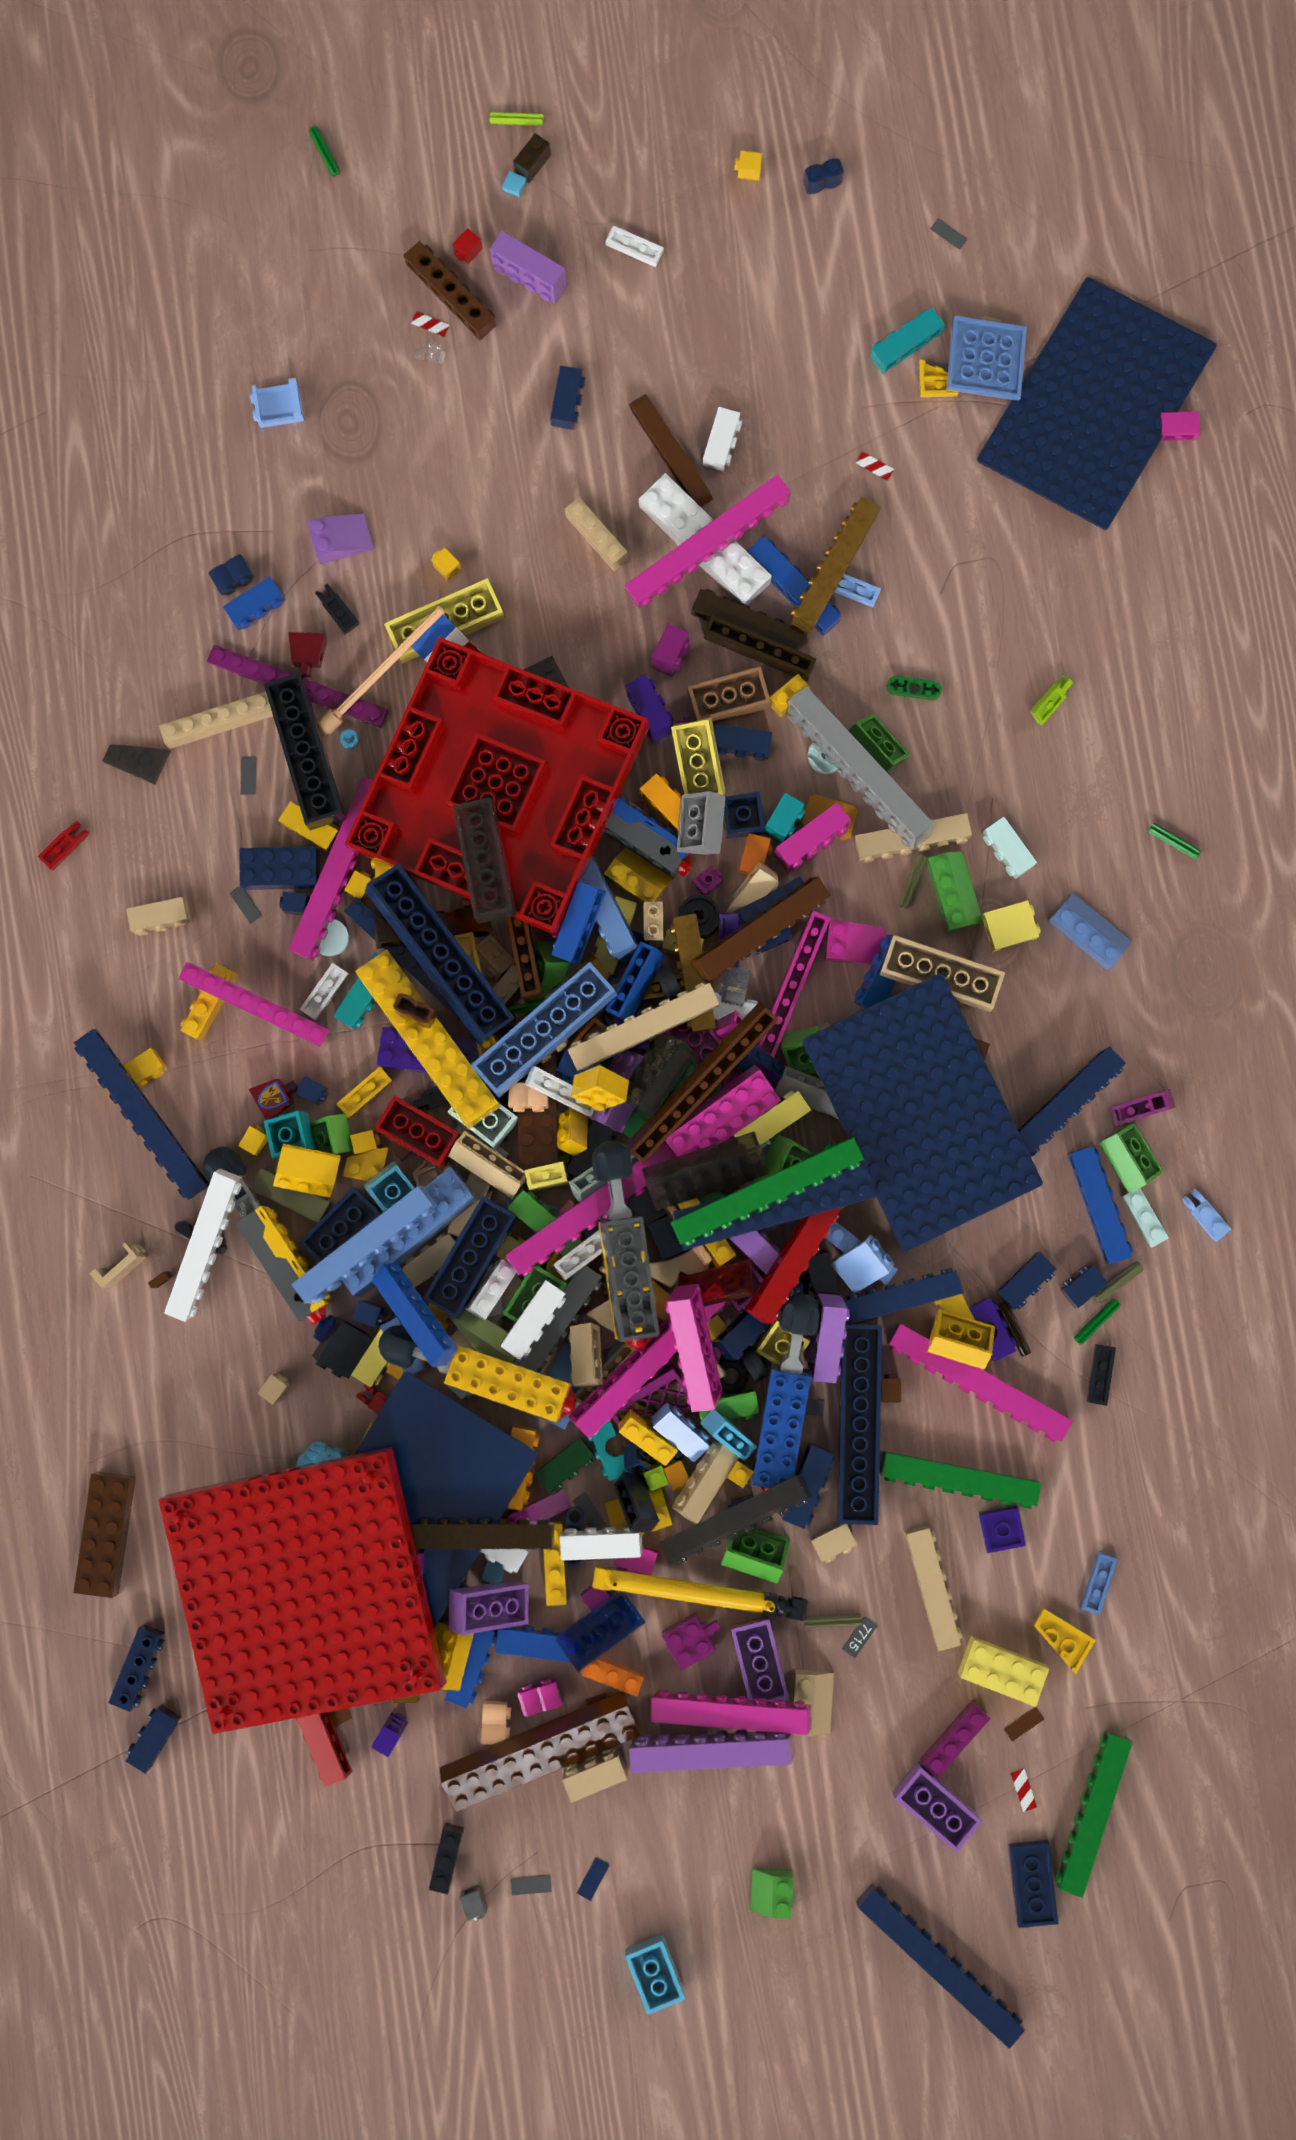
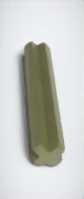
[899,854,927,909]
[1093,1261,1144,1303]
[804,1614,862,1628]

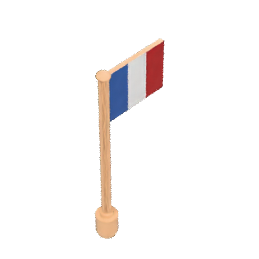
[317,606,482,737]

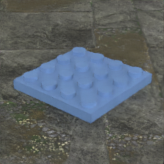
[946,316,1027,401]

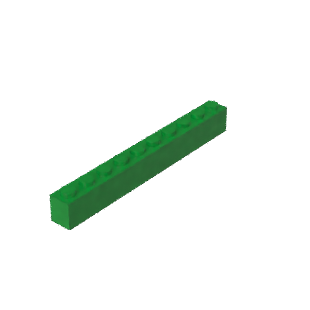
[670,1138,864,1246]

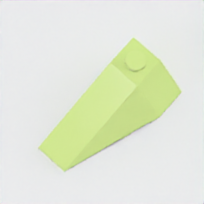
[449,1310,516,1363]

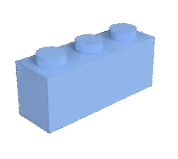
[651,1402,710,1462]

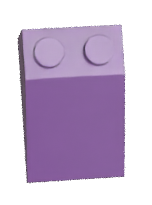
[307,513,374,564]

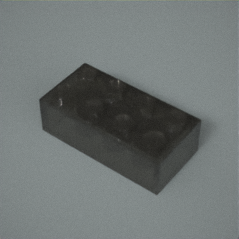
[625,1033,697,1117]

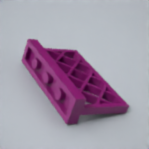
[613,1363,691,1444]

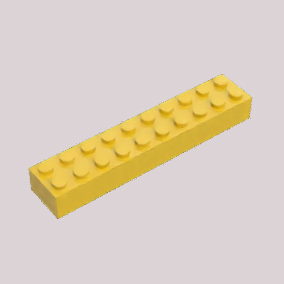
[355,949,500,1130]

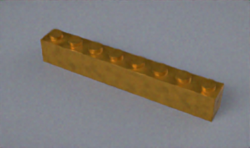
[791,496,881,634]

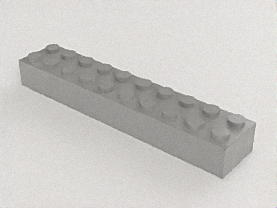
[788,686,934,850]

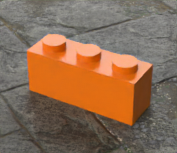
[581,1652,644,1697]

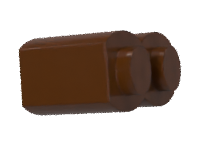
[393,994,437,1028]

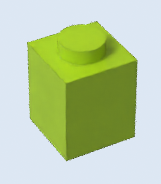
[643,1462,669,1491]

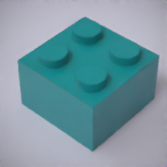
[764,793,806,843]
[264,1111,316,1159]

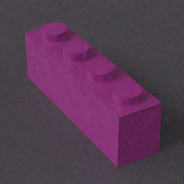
[920,1700,990,1779]

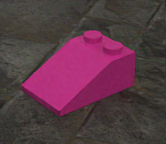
[825,920,885,965]

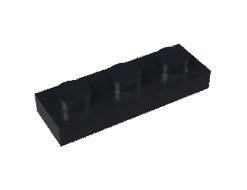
[1086,1344,1116,1406]

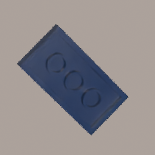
[1009,1840,1058,1928]

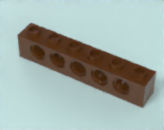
[403,241,496,341]

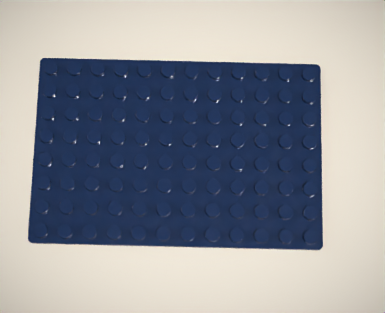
[977,277,1217,530]
[802,973,1043,1252]
[354,1371,538,1628]

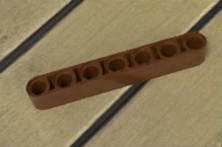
[629,394,713,507]

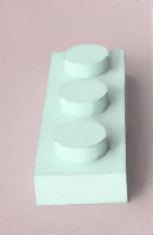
[1122,1188,1169,1248]

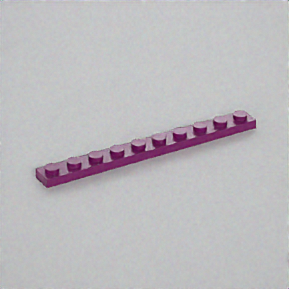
[207,645,388,728]

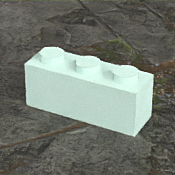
[982,817,1037,879]

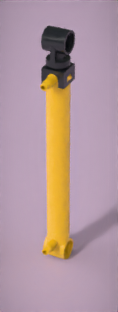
[592,1566,808,1621]

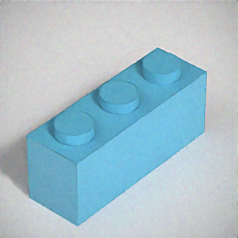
[701,1410,757,1461]

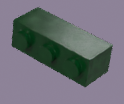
[534,1436,595,1493]

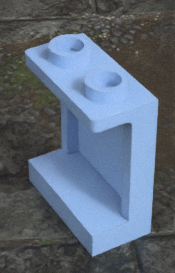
[250,378,304,428]
[831,1234,894,1294]

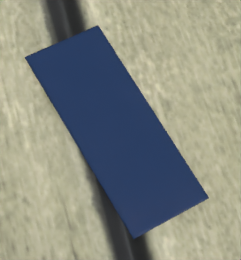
[577,1858,610,1901]

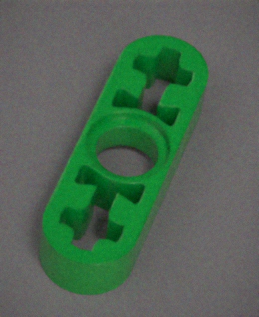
[887,676,942,700]

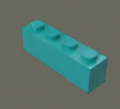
[870,308,945,374]
[333,952,379,1030]

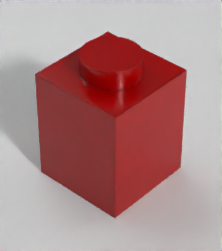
[453,228,483,264]

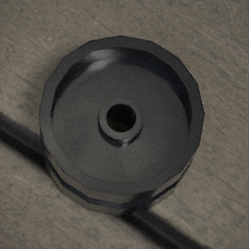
[678,895,720,939]

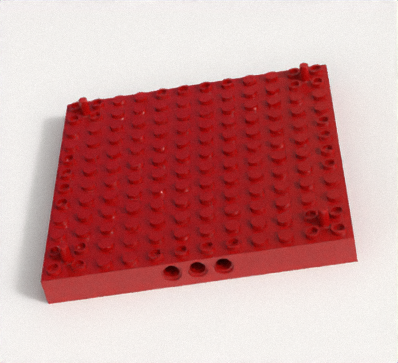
[344,637,650,935]
[158,1447,447,1734]

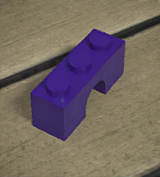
[969,1298,1017,1362]
[371,1712,408,1757]

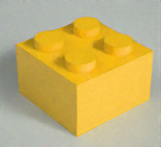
[571,1065,629,1111]

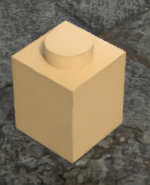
[257,1373,290,1405]

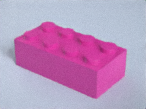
[774,802,851,873]

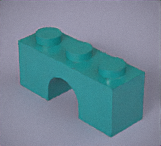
[588,1420,631,1481]

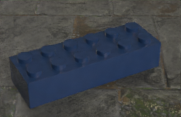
[423,1196,518,1319]

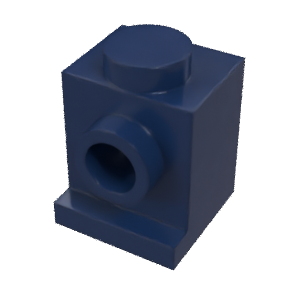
[624,1442,652,1474]

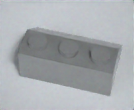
[676,791,725,855]

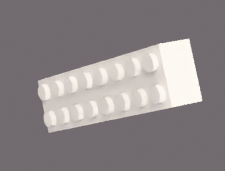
[639,473,772,606]

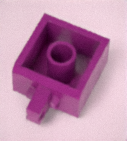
[662,1612,721,1671]

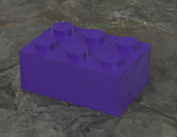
[625,674,674,744]

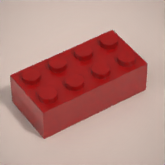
[374,1095,461,1170]

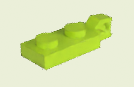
[1030,676,1073,725]

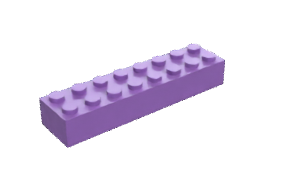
[629,1729,795,1773]

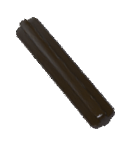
[998,1302,1031,1357]

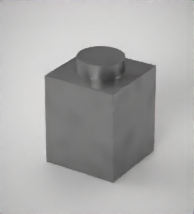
[459,1885,488,1921]

